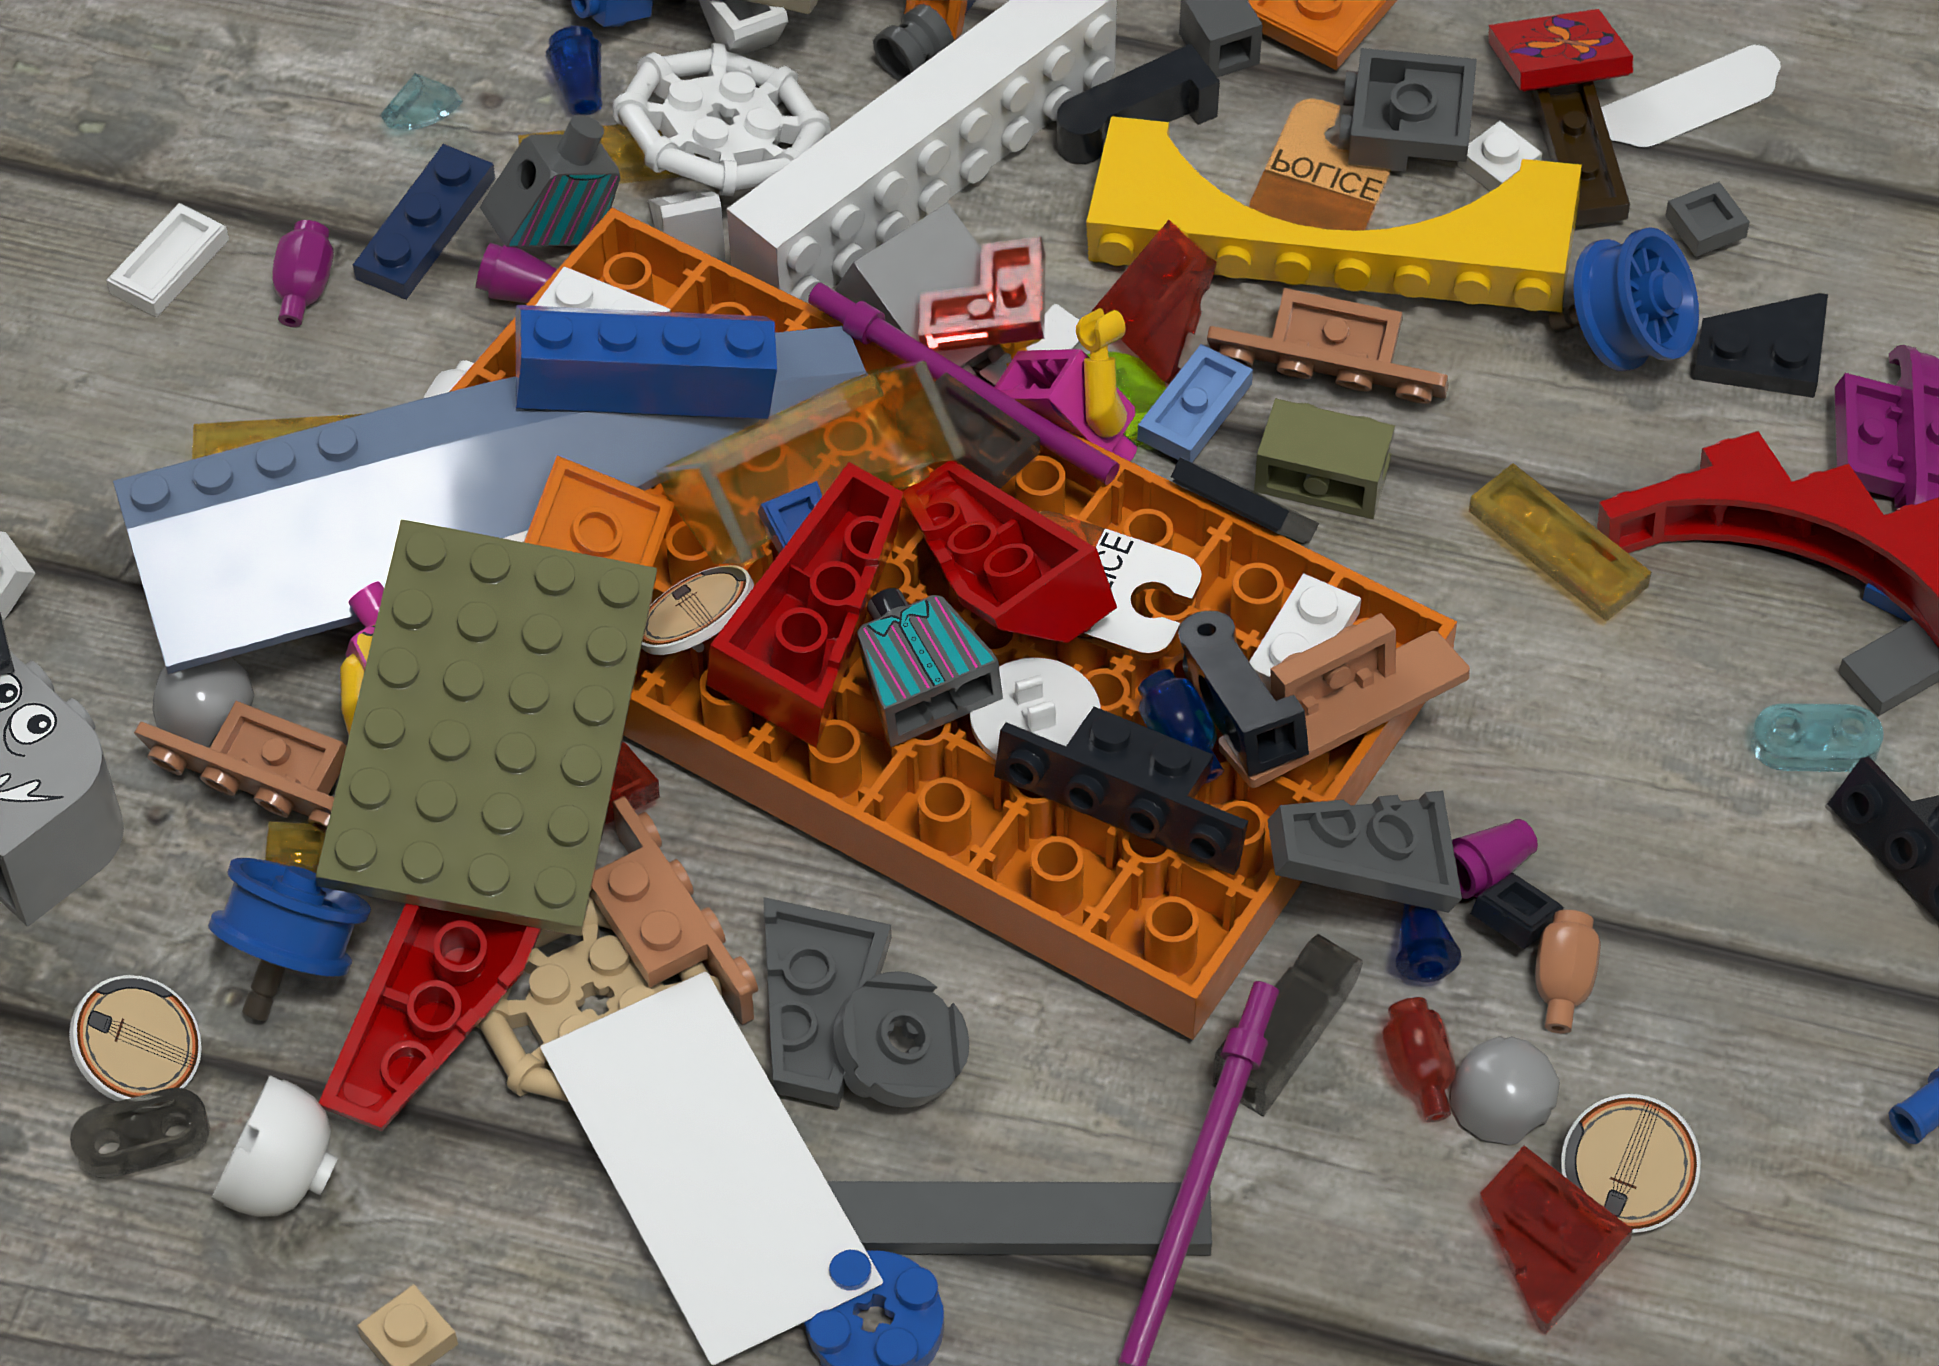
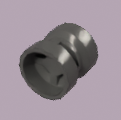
[873,4,954,81]

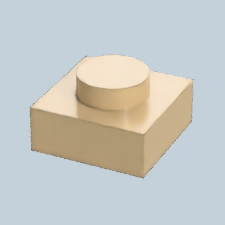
[357,1284,458,1366]

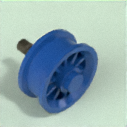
[1549,227,1699,371]
[208,858,371,1021]

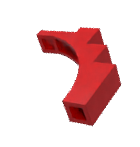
[1596,431,1939,648]

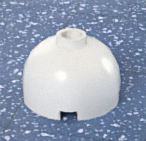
[212,1075,338,1217]

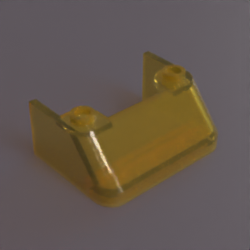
[655,361,966,567]

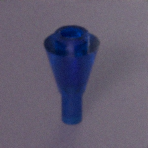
[1395,903,1462,983]

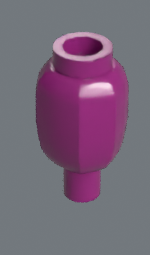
[272,220,334,327]

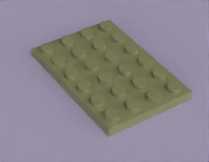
[316,519,657,936]

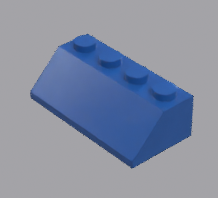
[515,305,777,419]

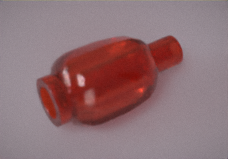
[1383,997,1456,1122]

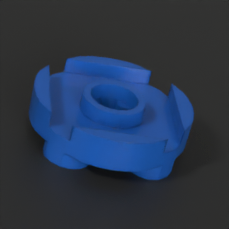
[804,1249,944,1366]

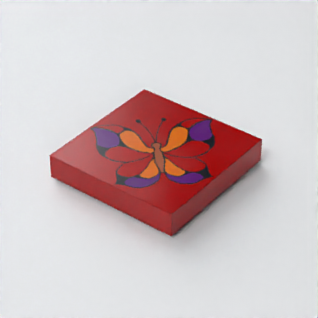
[1489,9,1633,91]

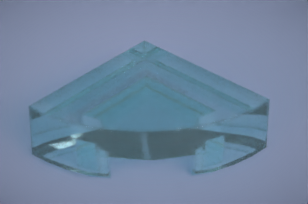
[380,73,463,131]

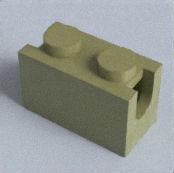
[1254,398,1395,520]

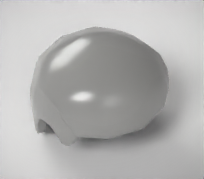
[152,657,254,747]
[1450,1036,1560,1145]

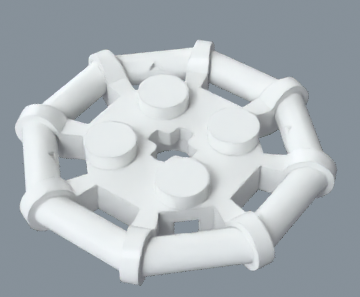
[613,43,831,196]

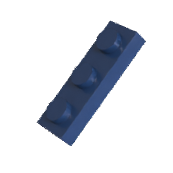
[353,144,496,300]

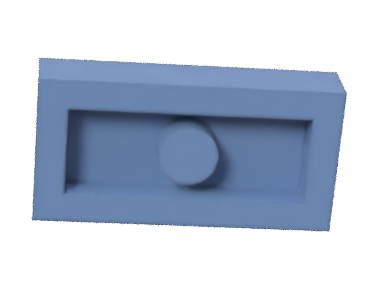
[1137,344,1253,462]

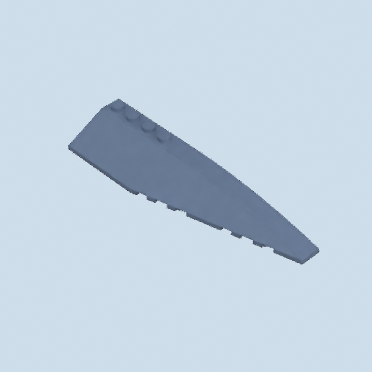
[113,326,866,674]

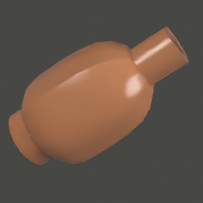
[1535,910,1601,1034]

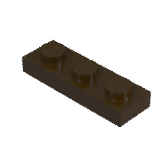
[1532,81,1630,226]

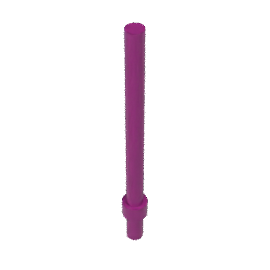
[808,282,1120,485]
[1118,981,1279,1366]

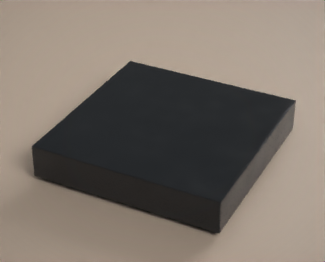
[1171,457,1319,544]

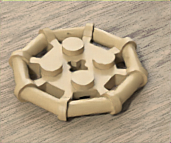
[476,896,722,1102]

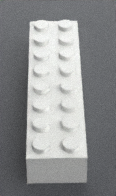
[727,0,1117,304]

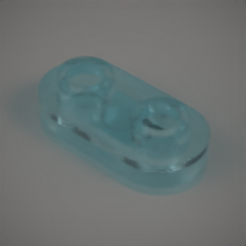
[1751,704,1884,772]

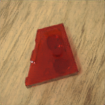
[1091,220,1217,384]
[1479,1145,1632,1334]

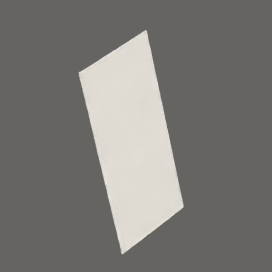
[541,972,883,1365]

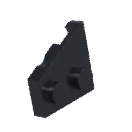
[1693,293,1828,398]

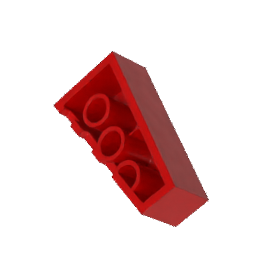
[706,462,904,748]

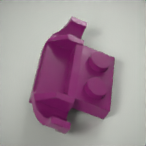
[1834,345,1939,509]

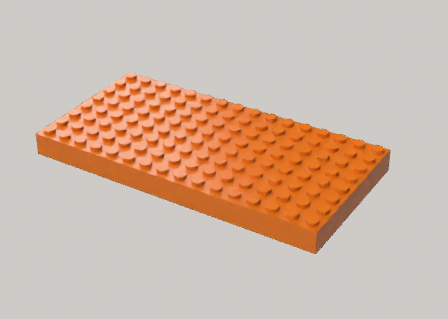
[449,207,1457,1040]

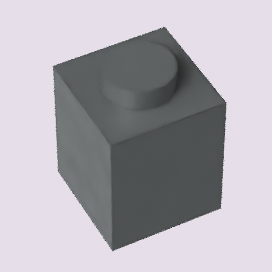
[1179,0,1263,78]

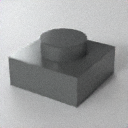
[1665,182,1750,257]

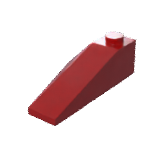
[903,459,1118,643]
[318,903,542,1131]

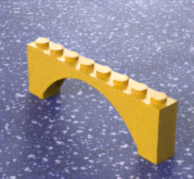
[1086,116,1582,313]

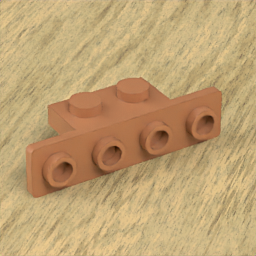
[1207,288,1449,404]
[1219,613,1470,788]
[134,701,347,834]
[590,796,758,1025]

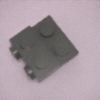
[1338,48,1477,172]

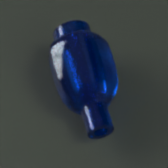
[1138,669,1224,784]

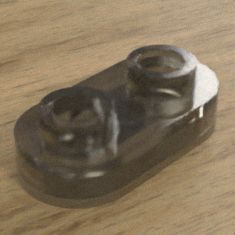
[70,1088,210,1179]

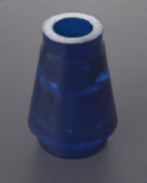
[545,26,602,115]

